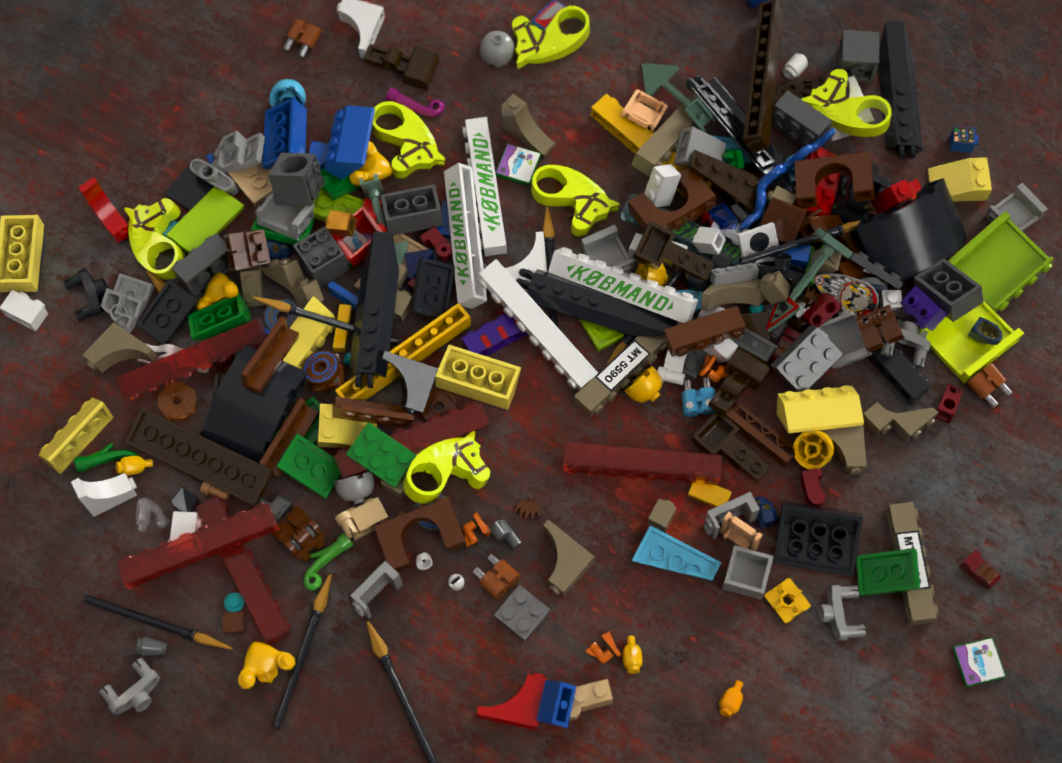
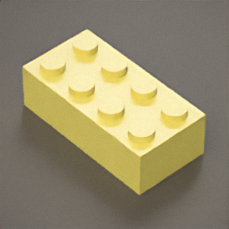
[0,215,44,292]

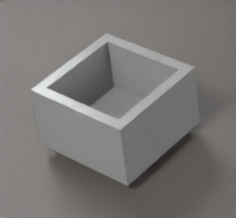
[722,545,773,600]

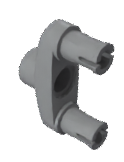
[190,158,239,195]
[880,321,931,368]
[818,585,866,641]
[99,658,160,715]

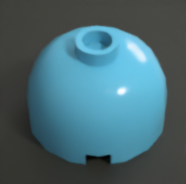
[269,79,306,107]

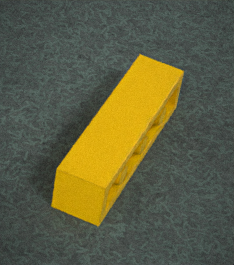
[333,304,353,353]

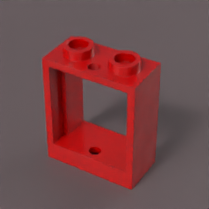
[330,206,388,266]

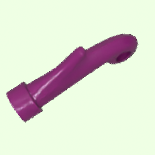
[386,87,445,117]

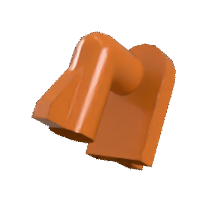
[699,355,729,383]
[462,512,492,548]
[586,631,622,663]

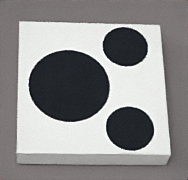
[737,222,779,266]

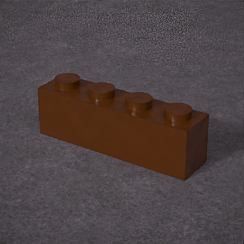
[664,306,746,357]

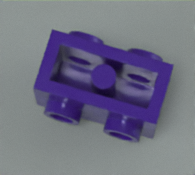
[900,286,948,331]

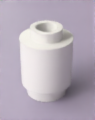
[782,53,808,80]

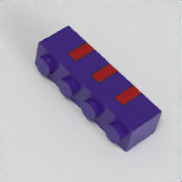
[462,313,528,356]

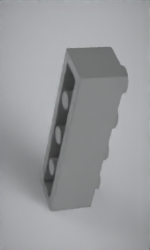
[710,263,759,286]

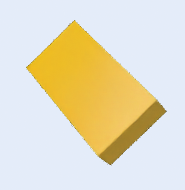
[688,477,732,507]

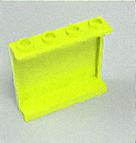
[919,300,1024,384]

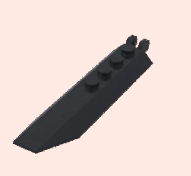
[878,21,923,159]
[685,75,795,194]
[348,232,399,388]
[516,268,678,336]

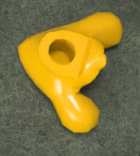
[349,141,393,186]
[196,272,238,311]
[238,642,295,689]

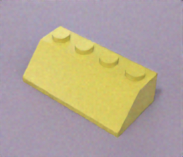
[283,297,335,369]
[435,345,521,410]
[777,385,864,433]
[38,397,114,475]

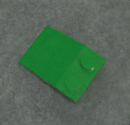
[188,292,253,341]

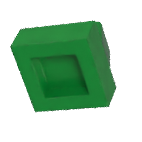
[722,148,744,169]

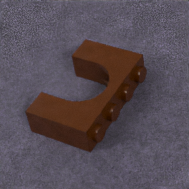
[795,152,874,208]
[628,167,716,231]
[800,215,875,280]
[374,496,467,572]

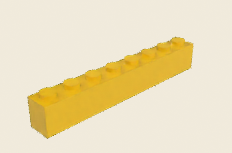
[591,94,712,196]
[335,303,471,401]

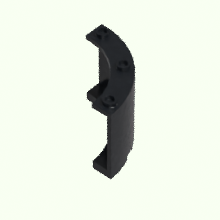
[856,178,967,287]
[200,344,308,463]

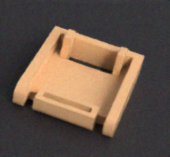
[621,89,668,132]
[719,512,762,551]

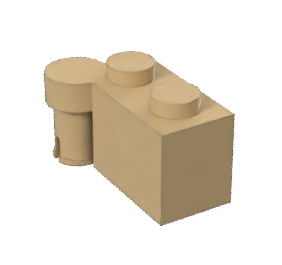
[335,497,389,541]
[569,679,613,721]

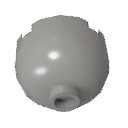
[479,30,515,67]
[334,472,374,505]

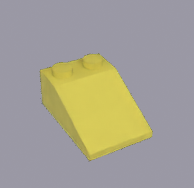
[927,157,992,202]
[318,404,377,449]

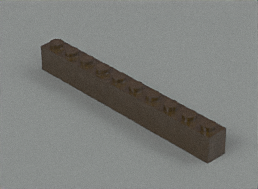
[743,0,784,153]

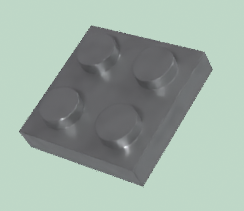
[494,585,551,642]

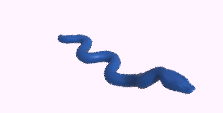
[739,128,836,232]

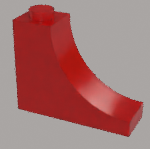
[78,177,129,243]
[870,179,922,214]
[477,673,548,731]

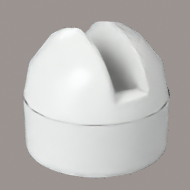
[416,552,433,570]
[448,574,465,591]

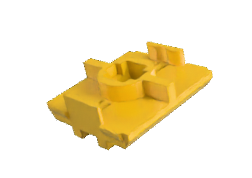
[764,578,811,624]

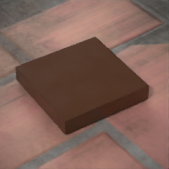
[761,197,808,243]

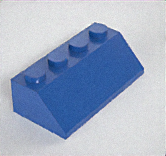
[262,97,307,170]
[324,105,375,180]

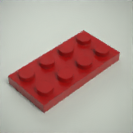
[795,147,841,216]

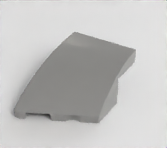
[209,131,265,173]
[101,273,155,333]

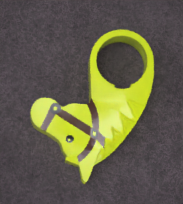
[512,6,590,69]
[801,69,891,137]
[371,101,445,179]
[531,165,620,237]
[125,198,186,280]
[403,431,490,504]

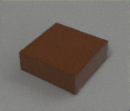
[223,611,244,634]

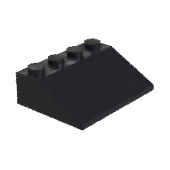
[773,501,863,576]

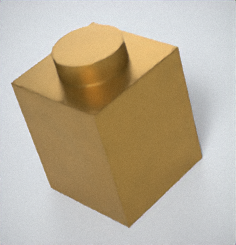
[325,211,357,237]

